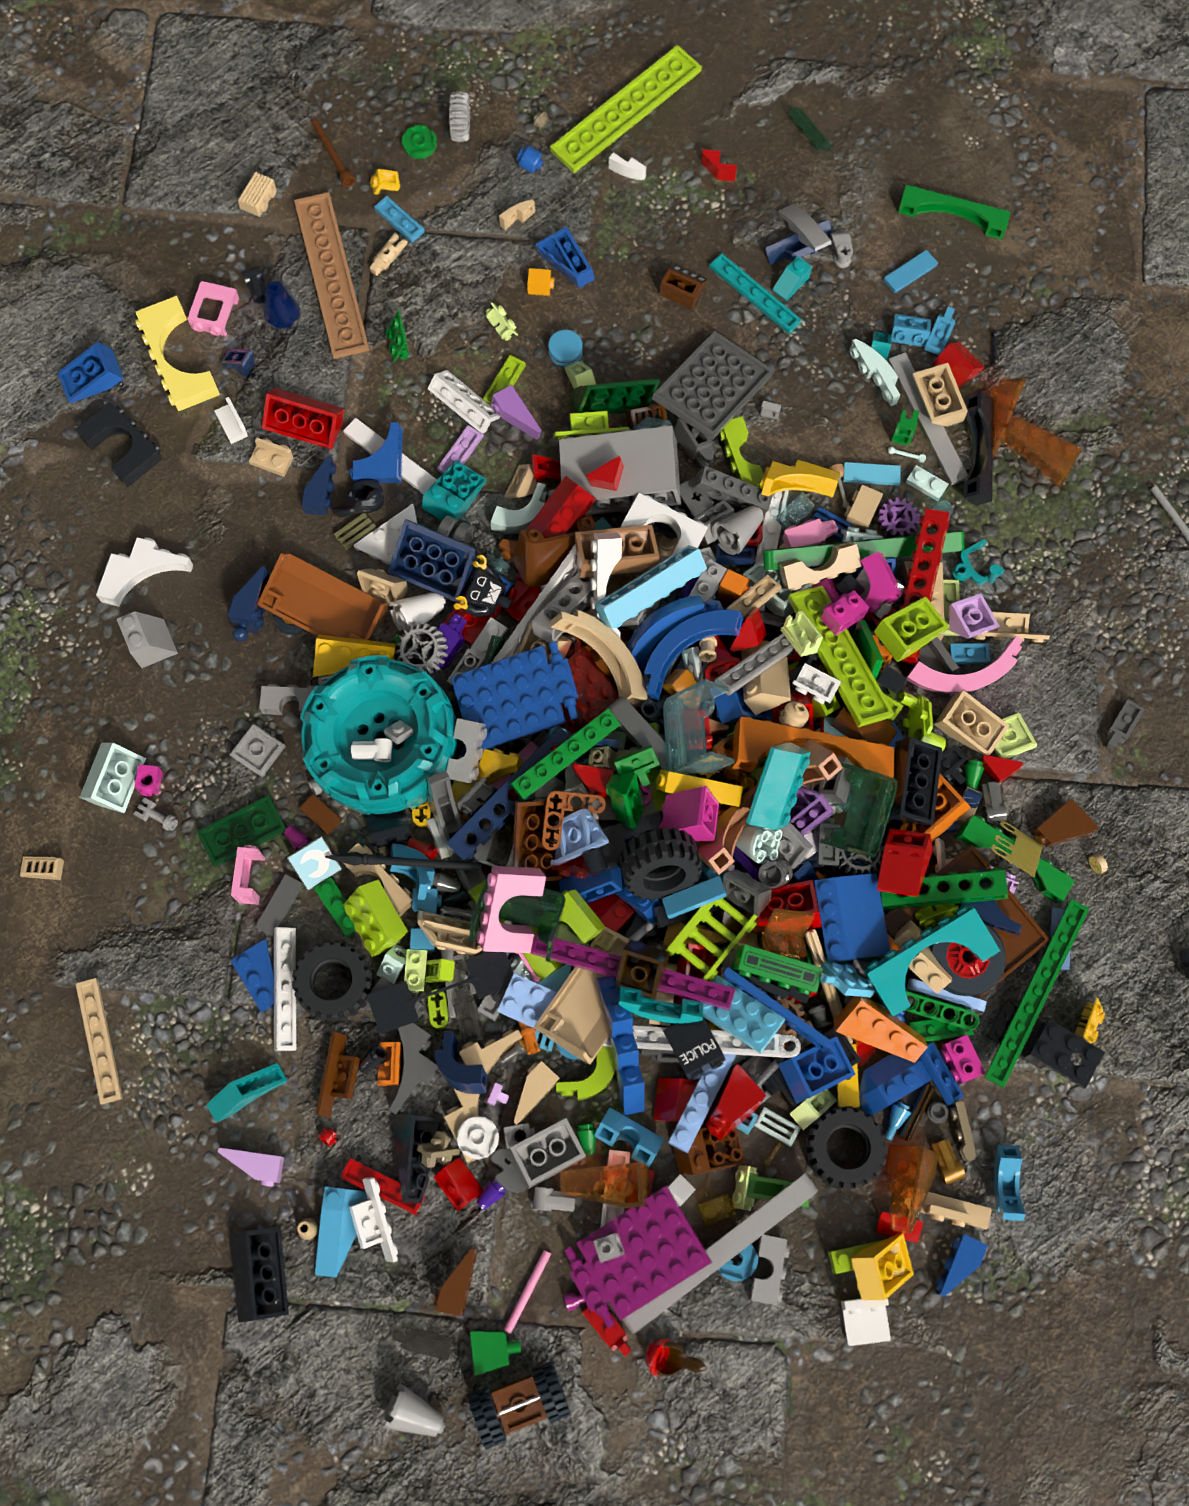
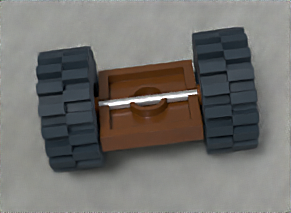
[467,1361,571,1450]

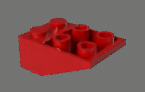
[877,829,933,897]

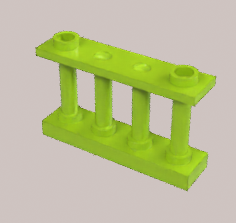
[665,898,758,981]

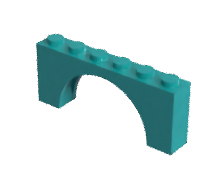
[864,906,1000,1017]

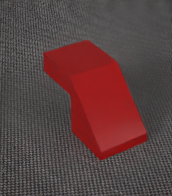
[701,149,737,182]

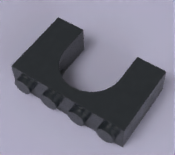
[75,402,162,487]

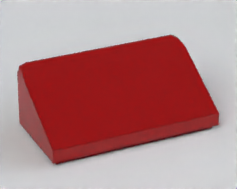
[875,1211,923,1243]

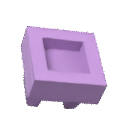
[484,1082,509,1106]

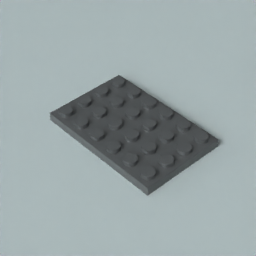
[652,331,774,440]

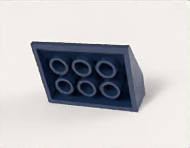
[387,519,476,602]

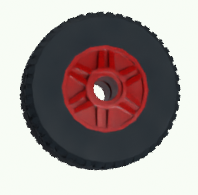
[928,922,1006,996]

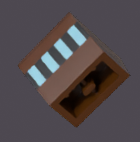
[660,265,708,309]

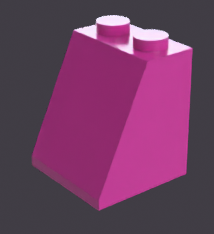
[659,786,719,841]

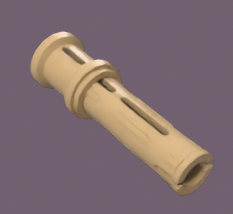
[699,636,717,662]

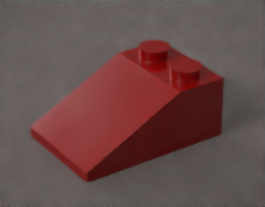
[757,880,822,931]
[587,893,635,933]

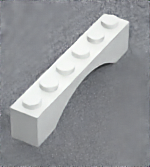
[591,532,622,638]

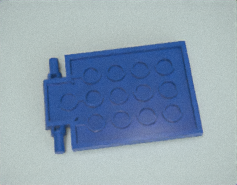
[451,641,578,751]

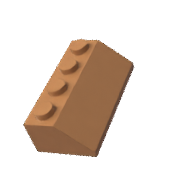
[575,525,660,578]

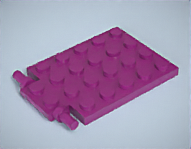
[564,1186,713,1328]

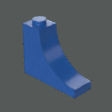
[350,422,403,484]

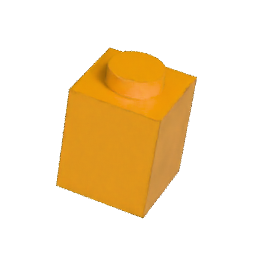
[527,268,554,296]

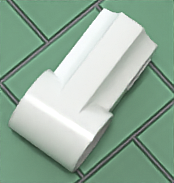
[351,739,392,762]

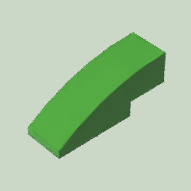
[746,1175,810,1208]

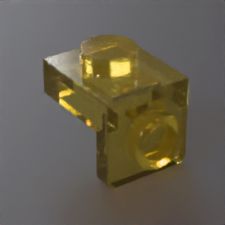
[698,1194,735,1225]

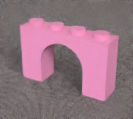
[476,866,546,953]

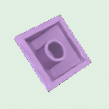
[949,593,999,639]

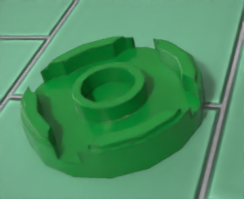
[402,125,437,159]

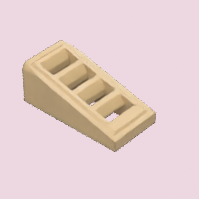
[20,857,64,880]

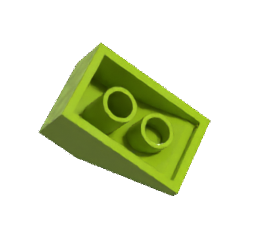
[874,597,949,662]

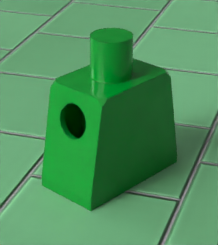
[470,1331,521,1375]

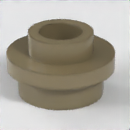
[533,112,549,129]

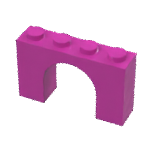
[811,551,902,613]

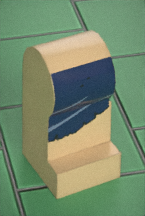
[957,787,982,825]

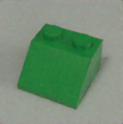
[606,773,645,829]

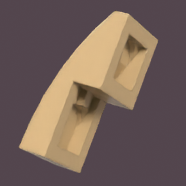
[499,200,535,230]

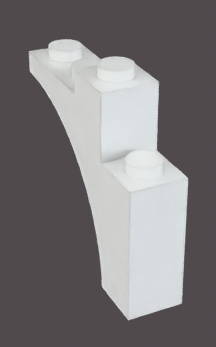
[96,537,193,607]

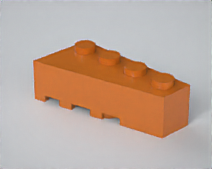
[833,996,928,1063]

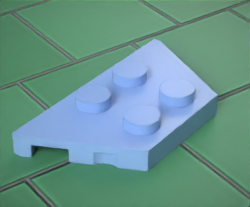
[551,809,609,866]

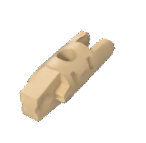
[370,233,408,276]

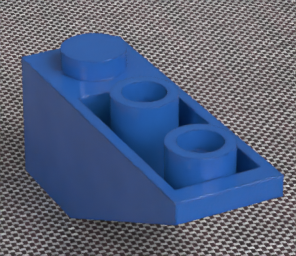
[935,1234,988,1297]

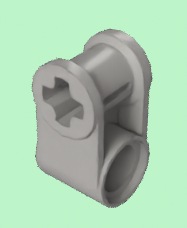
[829,231,853,268]

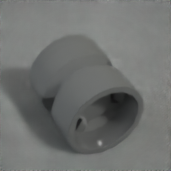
[758,859,793,889]

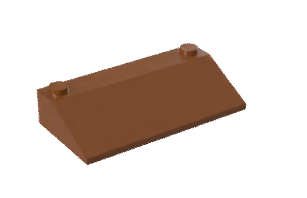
[257,552,389,640]

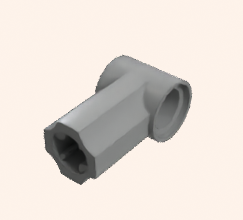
[533,1187,576,1212]

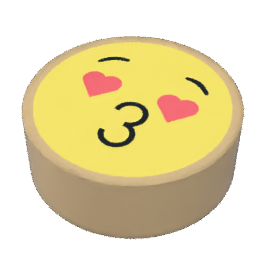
[1089,853,1108,874]

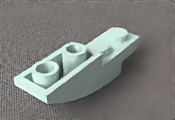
[850,339,900,406]

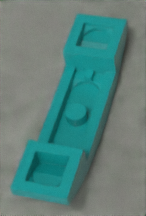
[619,986,703,1023]

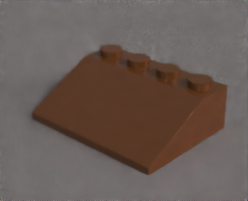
[512,797,565,881]

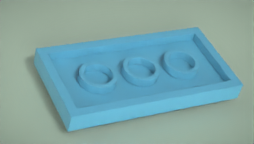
[703,975,785,1054]

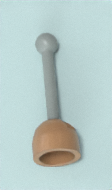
[828,464,850,509]

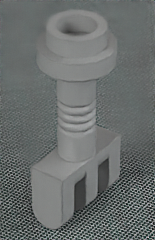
[133,798,178,831]

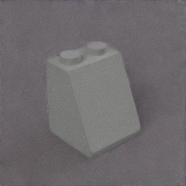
[117,611,178,668]

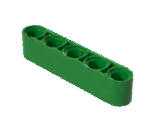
[905,988,979,1030]

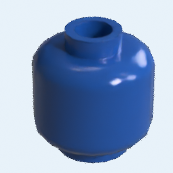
[516,146,544,173]

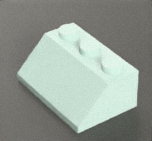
[79,743,146,813]

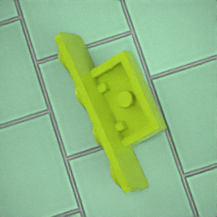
[553,411,629,441]

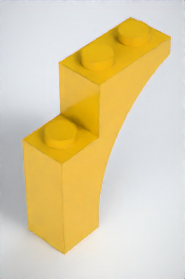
[760,460,841,497]
[452,748,524,821]

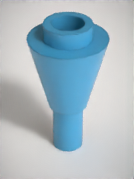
[886,1102,911,1141]

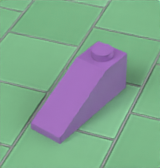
[491,385,542,440]

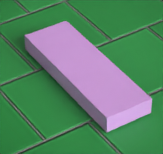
[437,425,483,474]

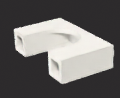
[620,493,708,555]

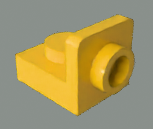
[370,169,400,195]

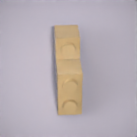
[894,920,952,994]

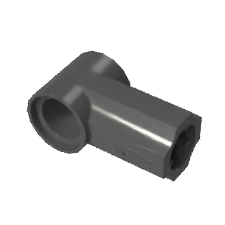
[981,782,1007,823]

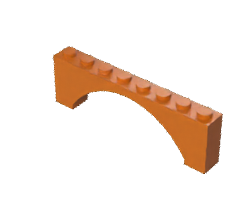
[732,717,894,798]

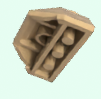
[417,910,482,955]

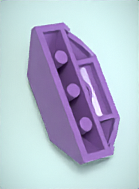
[789,786,834,836]

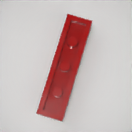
[340,1158,425,1215]

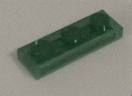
[789,107,833,152]

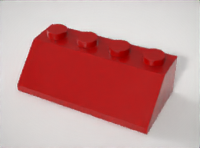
[262,388,345,449]
[526,476,596,539]

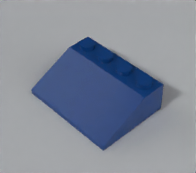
[815,873,890,964]

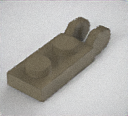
[950,1101,976,1162]

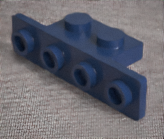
[764,219,832,264]

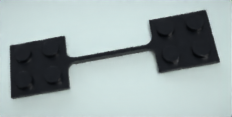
[367,951,514,1034]

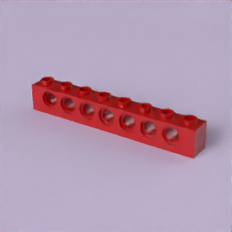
[899,508,950,663]

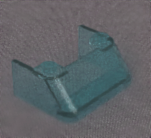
[663,679,735,774]

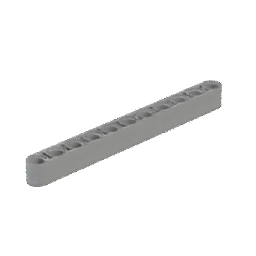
[623,1173,819,1334]

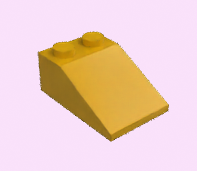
[851,1233,914,1300]

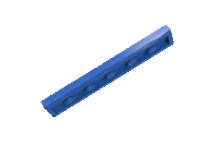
[722,967,832,1052]

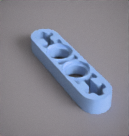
[907,978,987,1012]

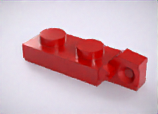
[582,1307,631,1357]

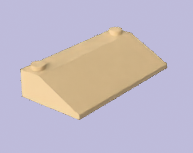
[534,927,630,1064]

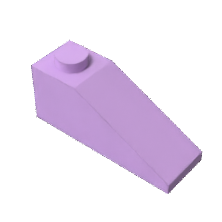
[218,1148,284,1187]

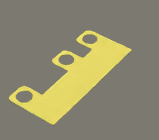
[991,821,1043,877]

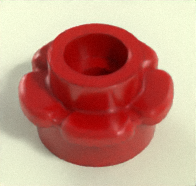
[318,1128,337,1147]

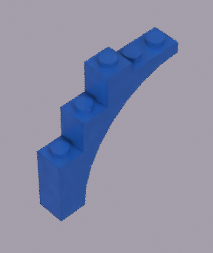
[597,976,644,1116]

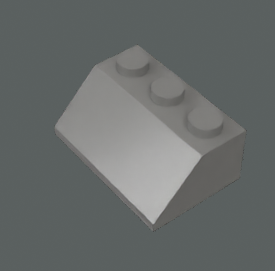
[510,1118,586,1189]

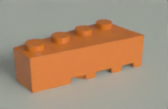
[900,774,971,842]

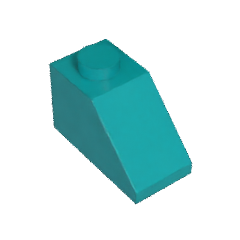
[772,256,812,301]

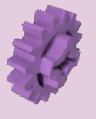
[878,497,920,537]

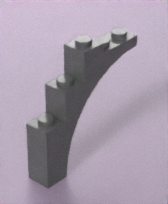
[427,771,486,900]
[370,976,441,1115]

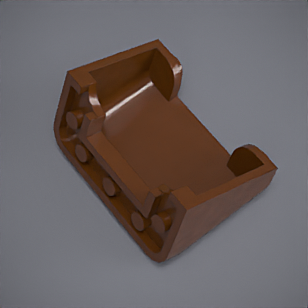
[513,515,595,587]

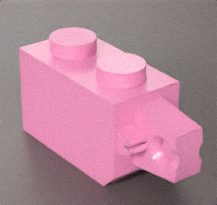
[783,519,838,548]

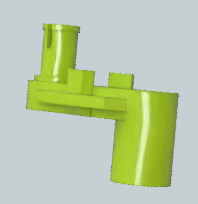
[896,691,946,752]

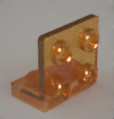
[762,909,814,958]

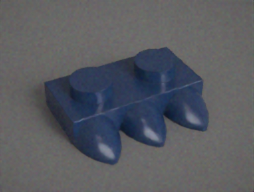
[716,541,755,566]

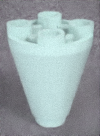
[736,824,782,864]

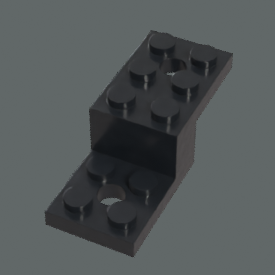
[986,1001,1105,1089]

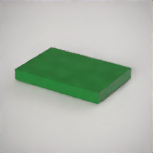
[852,620,884,680]

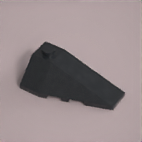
[394,1115,445,1203]

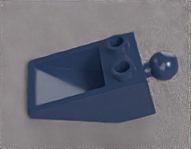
[228,566,270,642]

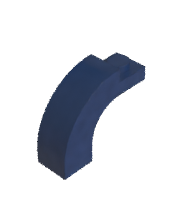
[435,1031,487,1094]

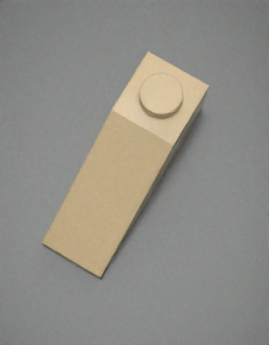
[514,1061,560,1125]

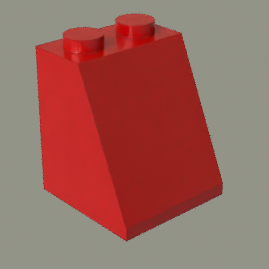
[706,1064,767,1141]

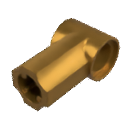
[931,1139,966,1185]

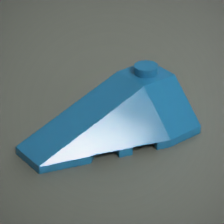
[315,1187,368,1277]

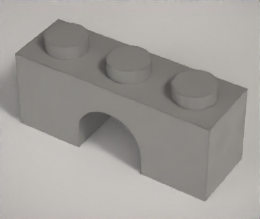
[259,684,315,715]
[447,718,487,783]
[749,1235,790,1306]

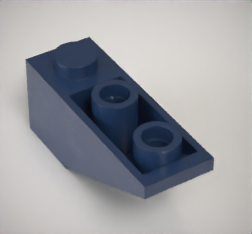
[302,456,336,516]

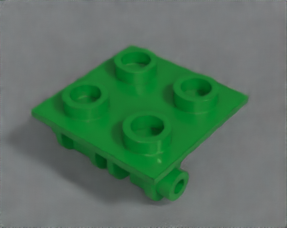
[386,310,409,362]

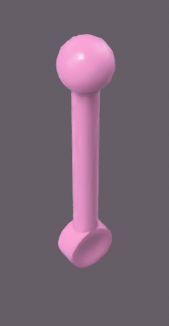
[515,952,540,984]

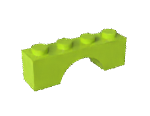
[719,416,764,489]

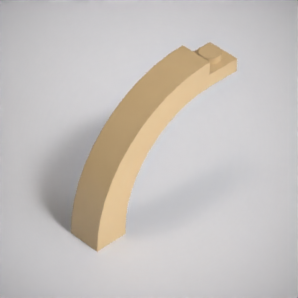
[550,610,647,708]

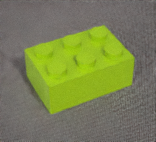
[343,880,408,957]

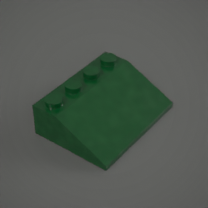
[571,379,660,414]

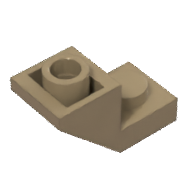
[588,746,634,773]

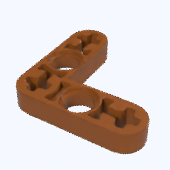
[541,790,606,850]

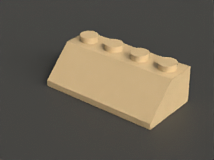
[741,640,791,715]

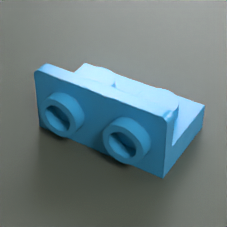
[891,314,931,347]

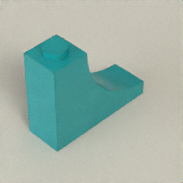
[206,1063,288,1123]

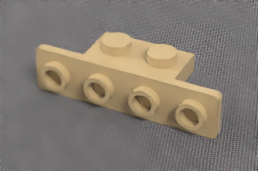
[974,611,1050,642]
[904,1187,991,1229]

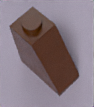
[1033,798,1099,848]

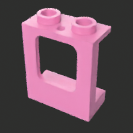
[188,281,239,336]
[231,845,265,905]

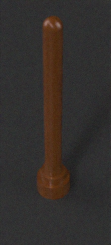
[311,118,355,187]

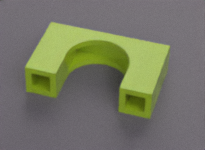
[523,889,606,981]

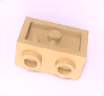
[249,438,293,477]

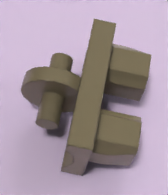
[417,1131,460,1168]

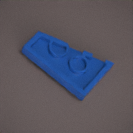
[230,939,274,1013]

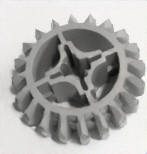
[449,91,470,142]
[395,623,448,674]

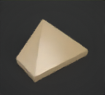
[504,464,537,499]

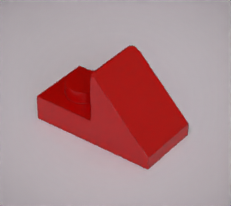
[531,454,561,483]

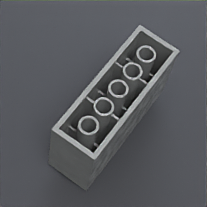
[559,425,681,516]

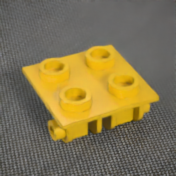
[1075,998,1105,1044]

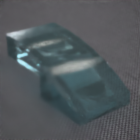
[776,492,815,530]

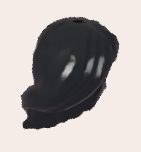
[331,479,384,517]

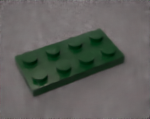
[197,795,286,868]

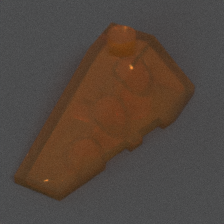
[990,377,1026,459]
[886,1145,939,1233]

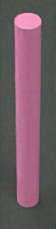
[504,1250,551,1333]

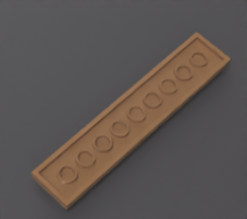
[294,192,370,359]

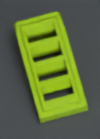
[425,959,455,982]

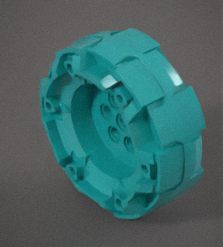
[300,655,459,815]

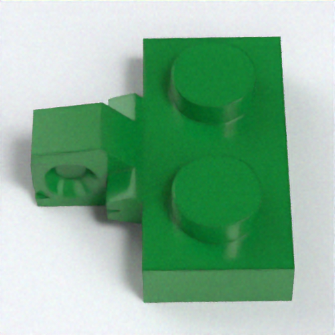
[614,745,660,787]

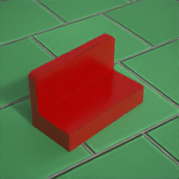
[433,1158,483,1212]

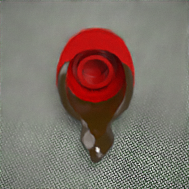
[645,1338,707,1377]

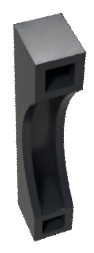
[964,391,993,506]

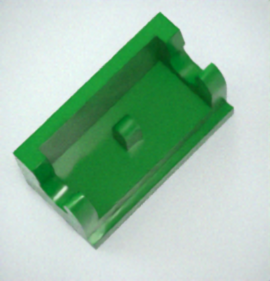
[891,410,919,446]

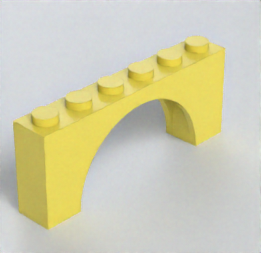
[135,296,220,411]

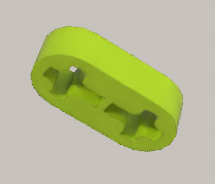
[428,989,449,1029]

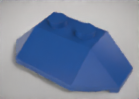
[859,1054,932,1115]

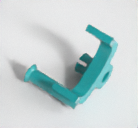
[952,539,1004,585]

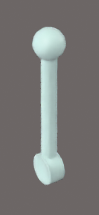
[888,447,926,463]

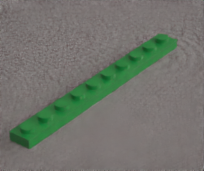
[984,899,1090,1088]

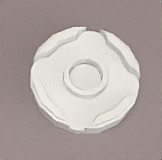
[457,1116,499,1160]

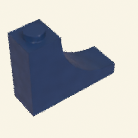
[961,867,1022,936]

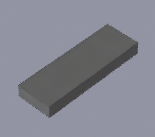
[255,874,304,937]

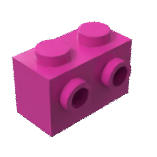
[821,591,869,636]
[941,1035,985,1085]

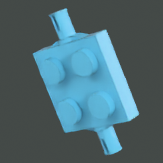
[820,962,875,997]

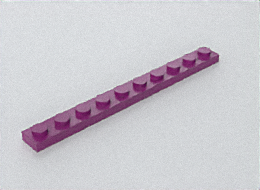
[530,932,736,1011]

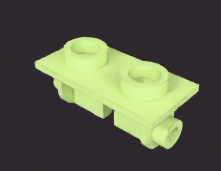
[486,303,518,341]
[404,949,427,993]
[732,1165,758,1211]

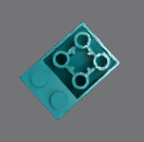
[422,460,487,521]

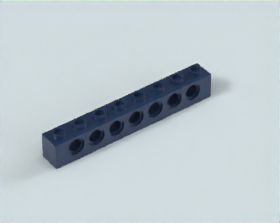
[445,727,570,861]

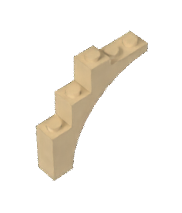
[445,1029,523,1164]

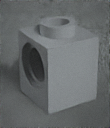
[504,1123,535,1150]
[593,1233,625,1263]

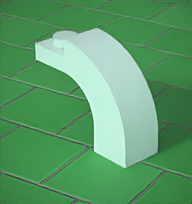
[490,482,548,534]

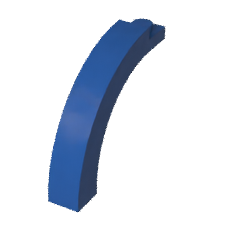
[627,595,723,677]
[644,610,743,700]

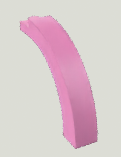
[906,636,1023,694]

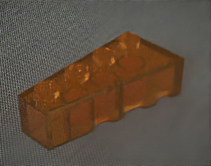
[1001,415,1082,488]

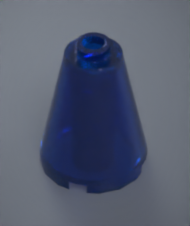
[263,281,300,329]

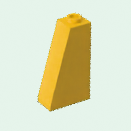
[656,770,743,807]

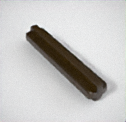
[899,1083,935,1141]

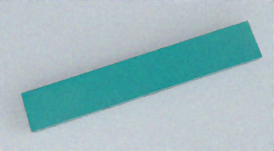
[709,253,802,334]

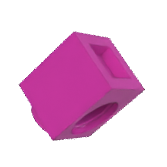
[134,765,163,796]

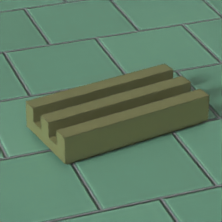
[334,513,376,550]

